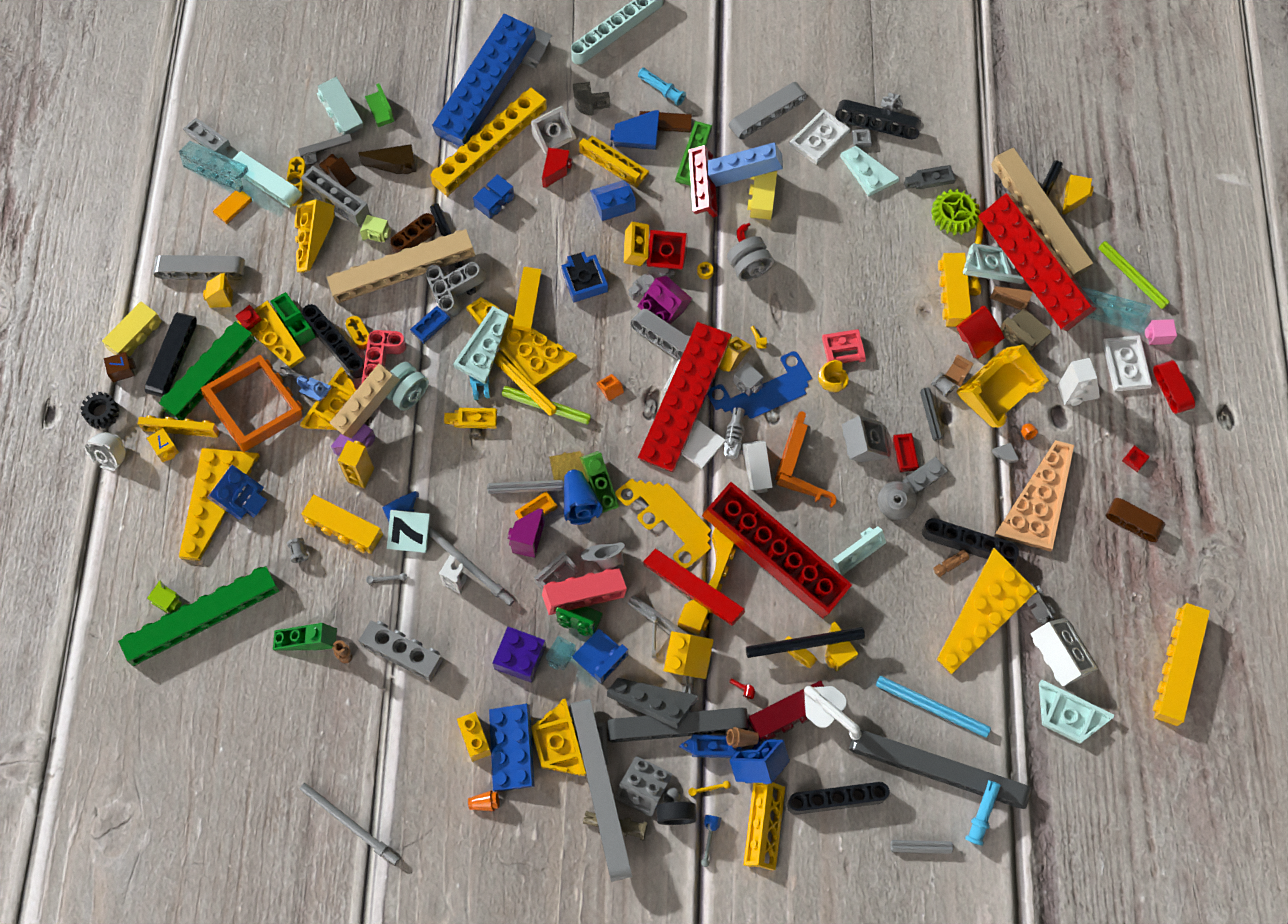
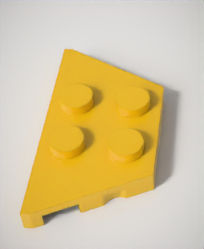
[300,367,357,430]
[531,698,586,776]

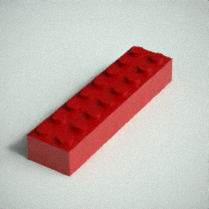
[978,193,1097,331]
[702,482,853,619]

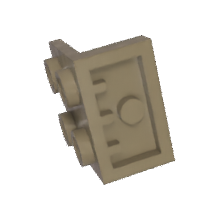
[1000,308,1051,353]

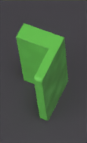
[365,83,394,127]

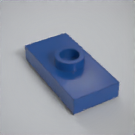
[410,306,450,344]

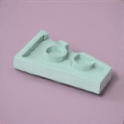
[840,146,899,197]

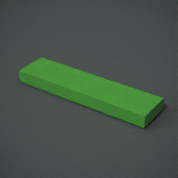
[675,121,712,186]

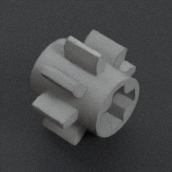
[881,93,903,112]

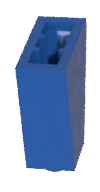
[610,110,659,150]

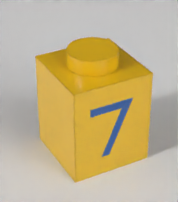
[147,428,180,462]

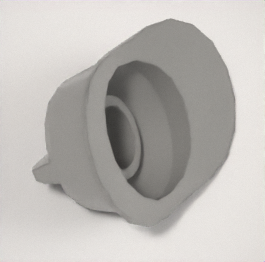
[581,543,625,570]

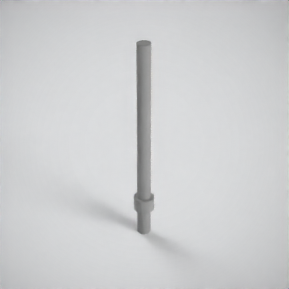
[428,526,515,606]
[300,783,400,865]

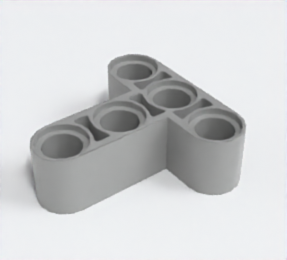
[426,262,486,317]

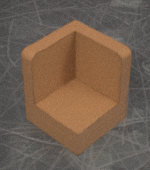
[945,355,974,387]

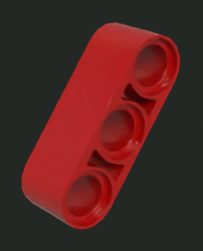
[1153,360,1195,414]

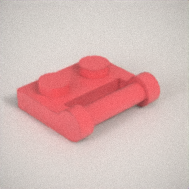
[822,329,866,363]

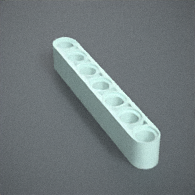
[571,0,664,65]

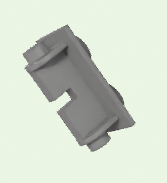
[1026,583,1056,625]

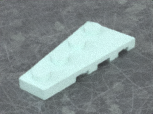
[453,306,509,384]

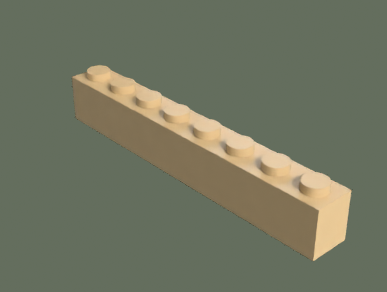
[991,147,1093,278]
[327,229,476,304]

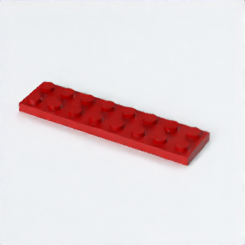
[638,321,732,473]

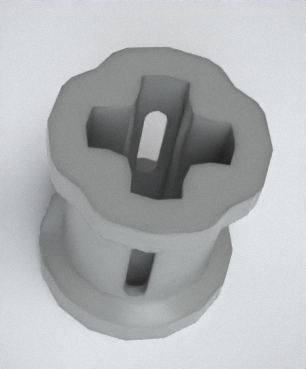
[931,372,956,397]
[287,538,308,563]

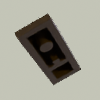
[358,144,416,174]

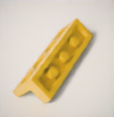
[579,135,649,188]
[743,782,785,870]

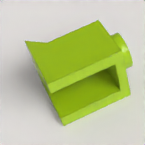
[147,580,182,614]

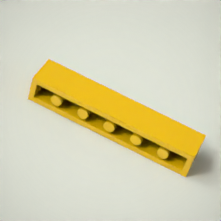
[1153,603,1210,726]

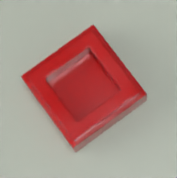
[1122,445,1150,472]

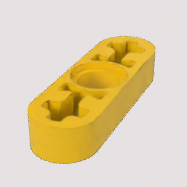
[286,157,306,206]

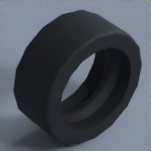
[657,802,697,825]

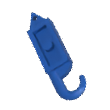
[679,735,760,758]

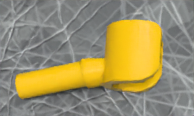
[750,326,767,349]

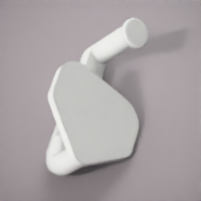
[804,686,862,740]

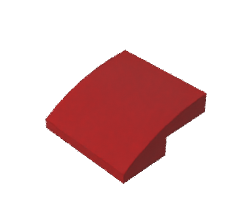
[956,306,1005,359]

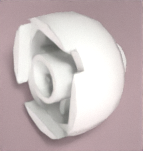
[85,432,126,471]

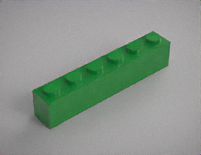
[159,321,256,420]

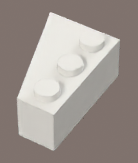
[1057,358,1100,406]

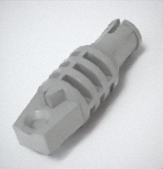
[724,408,745,459]

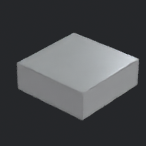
[852,129,872,148]

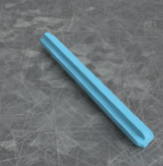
[876,676,991,737]

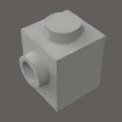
[733,362,763,396]

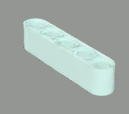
[228,151,302,208]

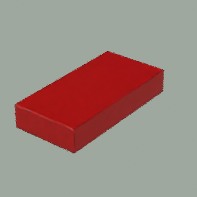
[892,433,919,473]

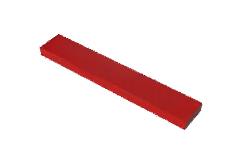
[643,548,745,626]

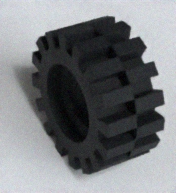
[80,392,119,429]

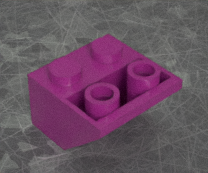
[637,276,692,324]

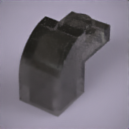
[573,82,610,116]

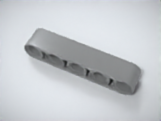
[729,82,807,140]
[153,255,245,280]
[630,309,690,360]

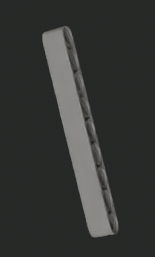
[570,699,632,882]

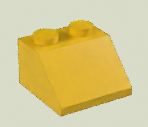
[663,631,714,679]

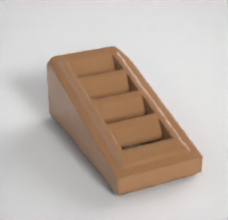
[990,286,1033,310]

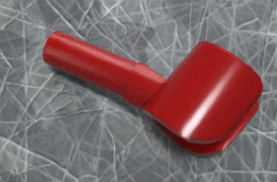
[729,678,755,699]

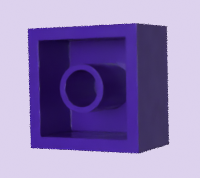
[492,627,546,683]

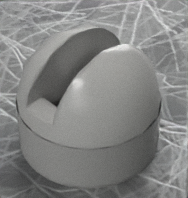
[662,788,681,803]

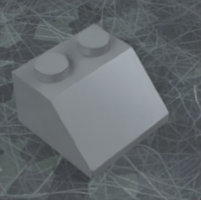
[842,416,890,462]

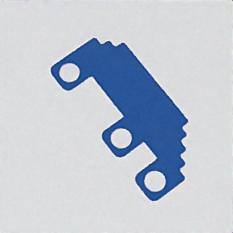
[707,351,812,419]

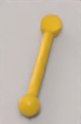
[688,781,731,797]

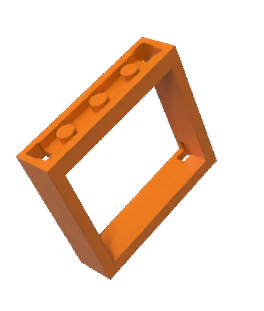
[201,354,303,453]

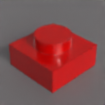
[235,304,262,331]

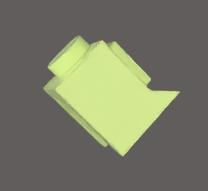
[360,215,391,242]

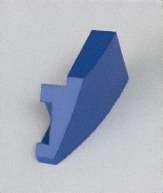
[382,491,419,522]

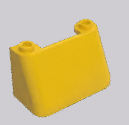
[956,345,1049,428]

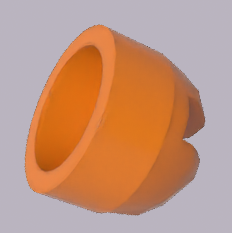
[1021,423,1038,440]

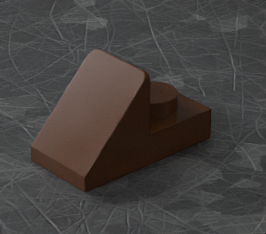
[319,154,357,188]

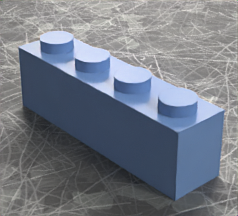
[708,142,783,187]

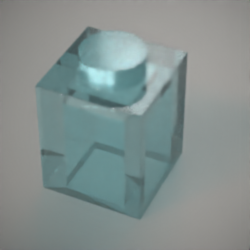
[546,636,576,670]

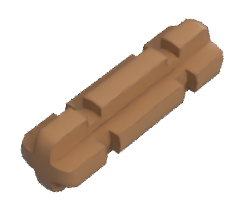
[933,550,969,577]

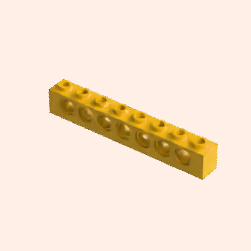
[430,87,547,197]

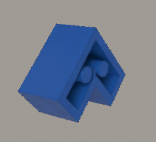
[729,739,790,784]

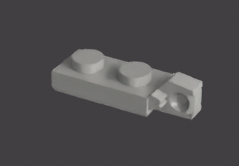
[628,267,676,299]
[902,457,948,494]

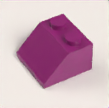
[507,508,545,558]

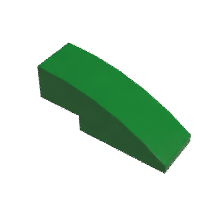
[270,292,316,346]

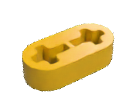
[345,316,369,349]
[785,636,817,668]

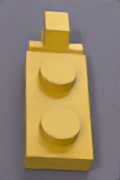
[444,408,497,429]

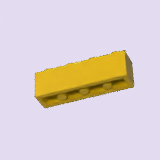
[938,253,971,327]
[301,494,383,554]

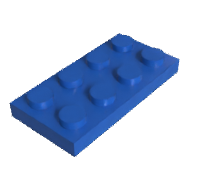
[489,703,535,792]

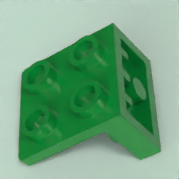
[556,607,603,636]

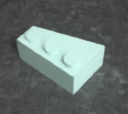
[317,76,363,135]

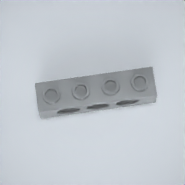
[301,166,370,227]
[358,620,443,682]

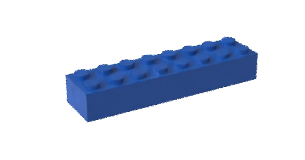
[432,13,536,147]

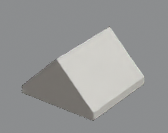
[531,106,576,154]

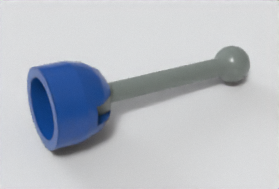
[701,815,722,867]

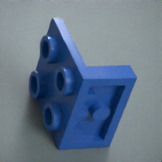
[572,629,628,684]

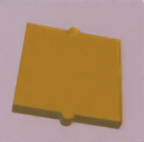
[549,451,586,482]

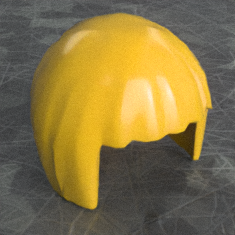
[818,360,849,393]

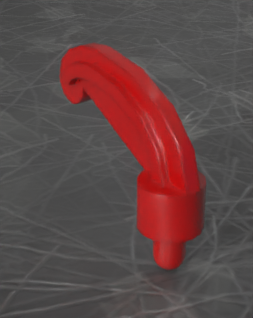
[736,223,751,242]

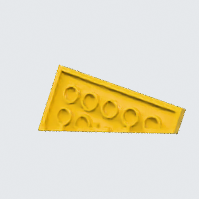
[466,297,577,387]
[179,448,260,561]

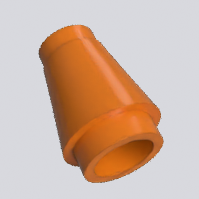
[468,790,500,811]

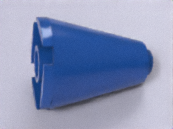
[564,469,602,525]

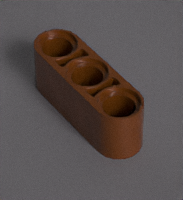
[390,213,437,254]
[1105,498,1166,542]

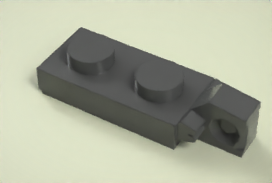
[904,165,956,189]

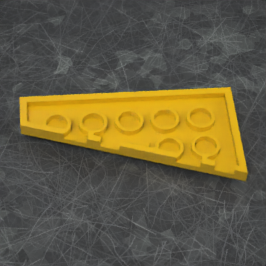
[936,548,1037,674]

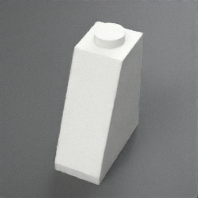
[742,441,772,493]

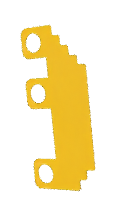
[615,478,711,569]

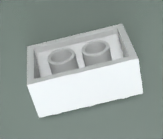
[1031,618,1098,686]

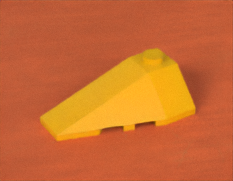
[294,199,335,273]

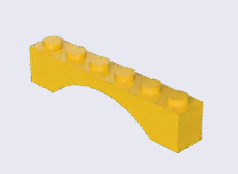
[677,528,736,636]

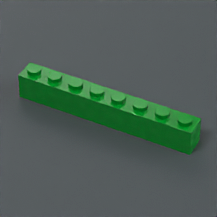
[118,566,280,667]

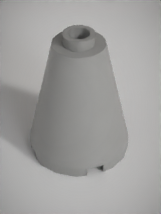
[878,481,917,520]

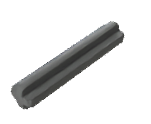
[920,387,943,441]

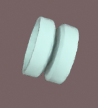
[386,362,429,411]

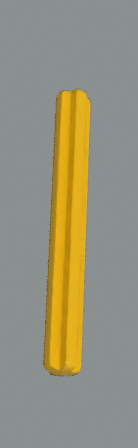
[494,352,557,416]

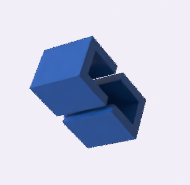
[473,174,514,219]

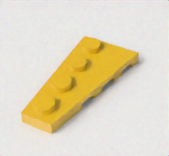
[237,300,306,369]

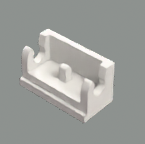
[439,555,467,594]

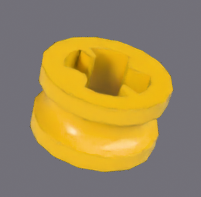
[697,262,713,280]

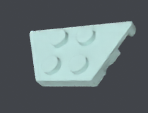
[963,243,1025,284]
[1039,680,1114,744]

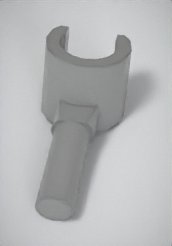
[278,366,304,378]

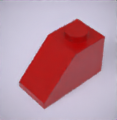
[542,147,573,188]

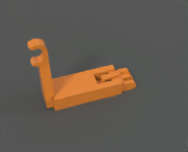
[775,411,837,508]

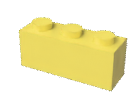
[747,171,777,220]
[102,301,162,357]

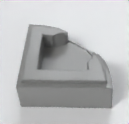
[992,443,1019,463]

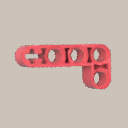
[361,330,406,384]

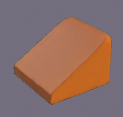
[596,374,624,401]

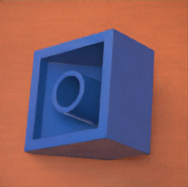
[590,180,636,221]

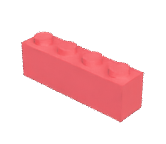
[542,568,627,615]

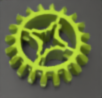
[931,189,981,235]

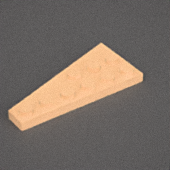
[994,440,1074,552]

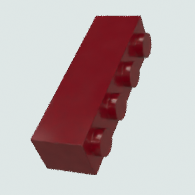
[748,680,824,742]

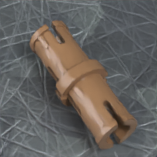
[332,640,352,664]

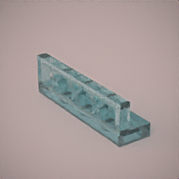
[179,141,248,192]
[1082,287,1151,333]

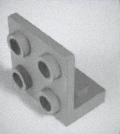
[615,756,672,817]

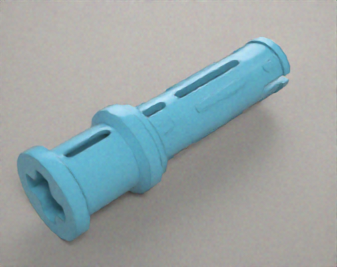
[638,67,686,106]
[965,780,1001,846]

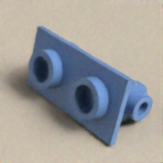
[297,375,332,401]

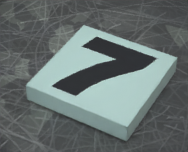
[387,510,430,553]

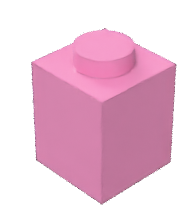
[1145,319,1177,345]

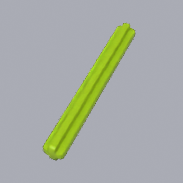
[1099,241,1170,309]
[502,386,591,425]

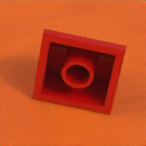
[646,230,688,270]

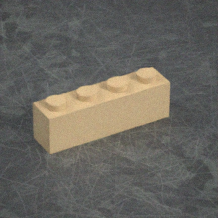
[330,364,400,439]

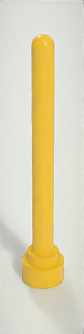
[968,219,984,296]

